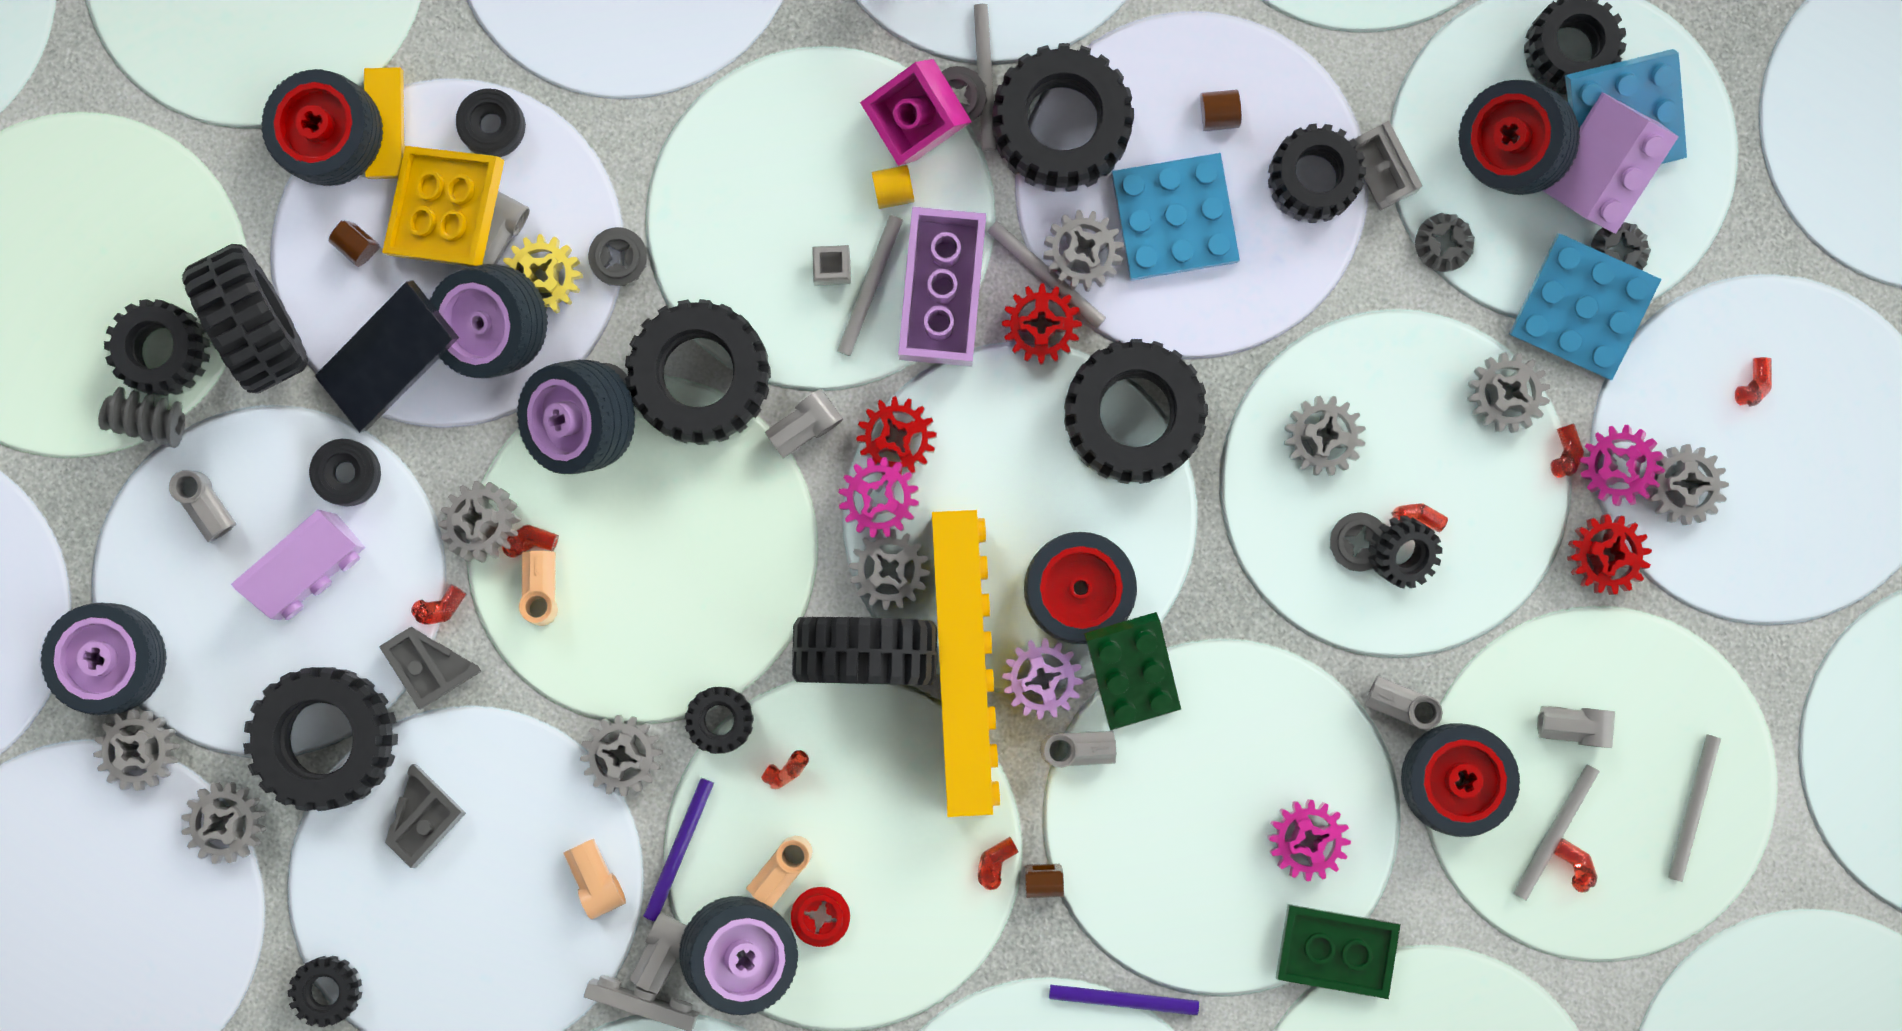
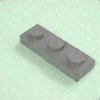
[583,975,700,1031]

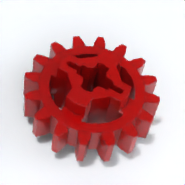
[1002,283,1082,365]
[856,396,937,475]
[1567,514,1652,595]

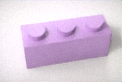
[1542,92,1678,234]
[231,510,365,620]

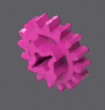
[1580,424,1665,506]
[838,457,920,538]
[1267,799,1351,882]

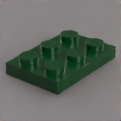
[1084,612,1181,731]
[1275,904,1401,999]

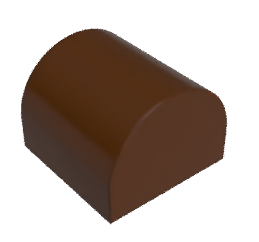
[1199,89,1242,131]
[328,220,380,267]
[1024,863,1064,898]

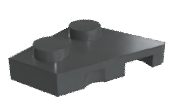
[379,627,482,710]
[385,764,466,869]

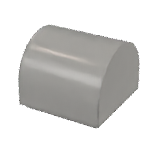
[812,245,851,286]

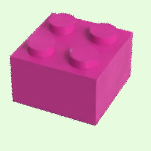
[860,59,972,166]

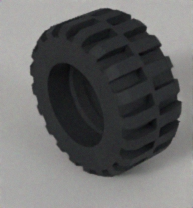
[992,43,1134,192]
[182,244,309,394]
[625,299,771,445]
[1064,339,1208,484]
[792,617,937,686]
[243,667,398,811]

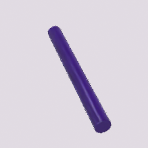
[643,777,714,921]
[1049,984,1199,1016]

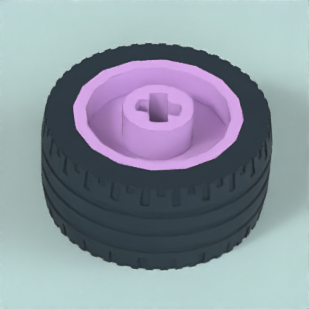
[430,264,548,378]
[517,359,636,474]
[40,602,167,715]
[679,896,798,1015]

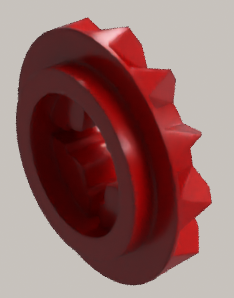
[791,887,850,947]

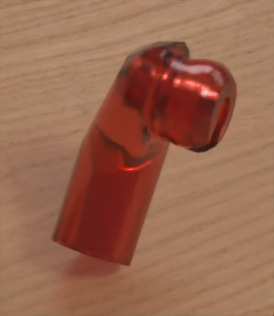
[1735,357,1772,407]
[1550,423,1584,478]
[1391,503,1448,532]
[502,524,559,558]
[411,584,467,625]
[761,750,809,789]
[977,837,1019,890]
[1554,838,1598,893]

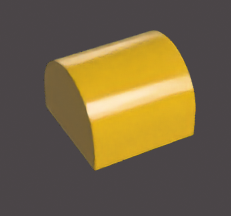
[871,165,915,209]

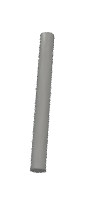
[974,3,997,151]
[837,215,903,356]
[987,221,1106,329]
[1668,734,1722,882]
[1513,764,1600,901]

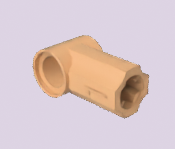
[519,551,558,626]
[746,835,813,908]
[563,838,626,920]

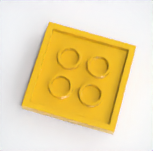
[382,146,505,267]

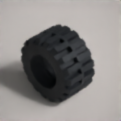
[1524,0,1627,94]
[1268,123,1366,223]
[104,299,211,396]

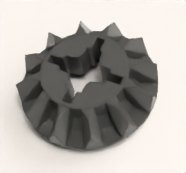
[942,66,988,124]
[1415,212,1475,272]
[1591,222,1651,270]
[588,227,647,286]
[1329,512,1383,572]

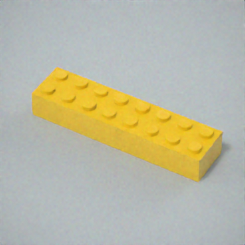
[932,510,1000,817]

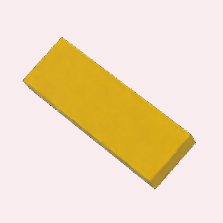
[364,67,405,179]

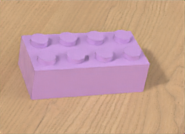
[898,207,986,367]

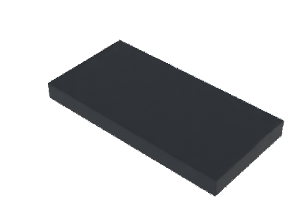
[315,280,459,433]

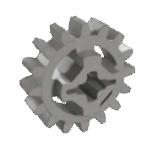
[1043,210,1124,292]
[1467,352,1550,433]
[1284,395,1366,476]
[1646,444,1729,525]
[438,481,521,563]
[849,529,930,610]
[93,710,180,791]
[580,715,663,796]
[181,782,266,864]

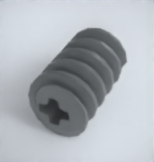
[98,386,185,448]

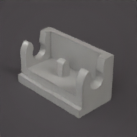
[1355,121,1423,211]

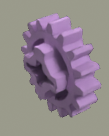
[1002,638,1083,719]

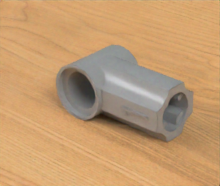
[482,191,530,265]
[764,389,843,459]
[169,470,237,542]
[1365,676,1443,730]
[1537,706,1616,748]
[1040,731,1117,768]
[629,912,687,994]

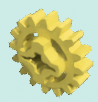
[503,234,583,314]

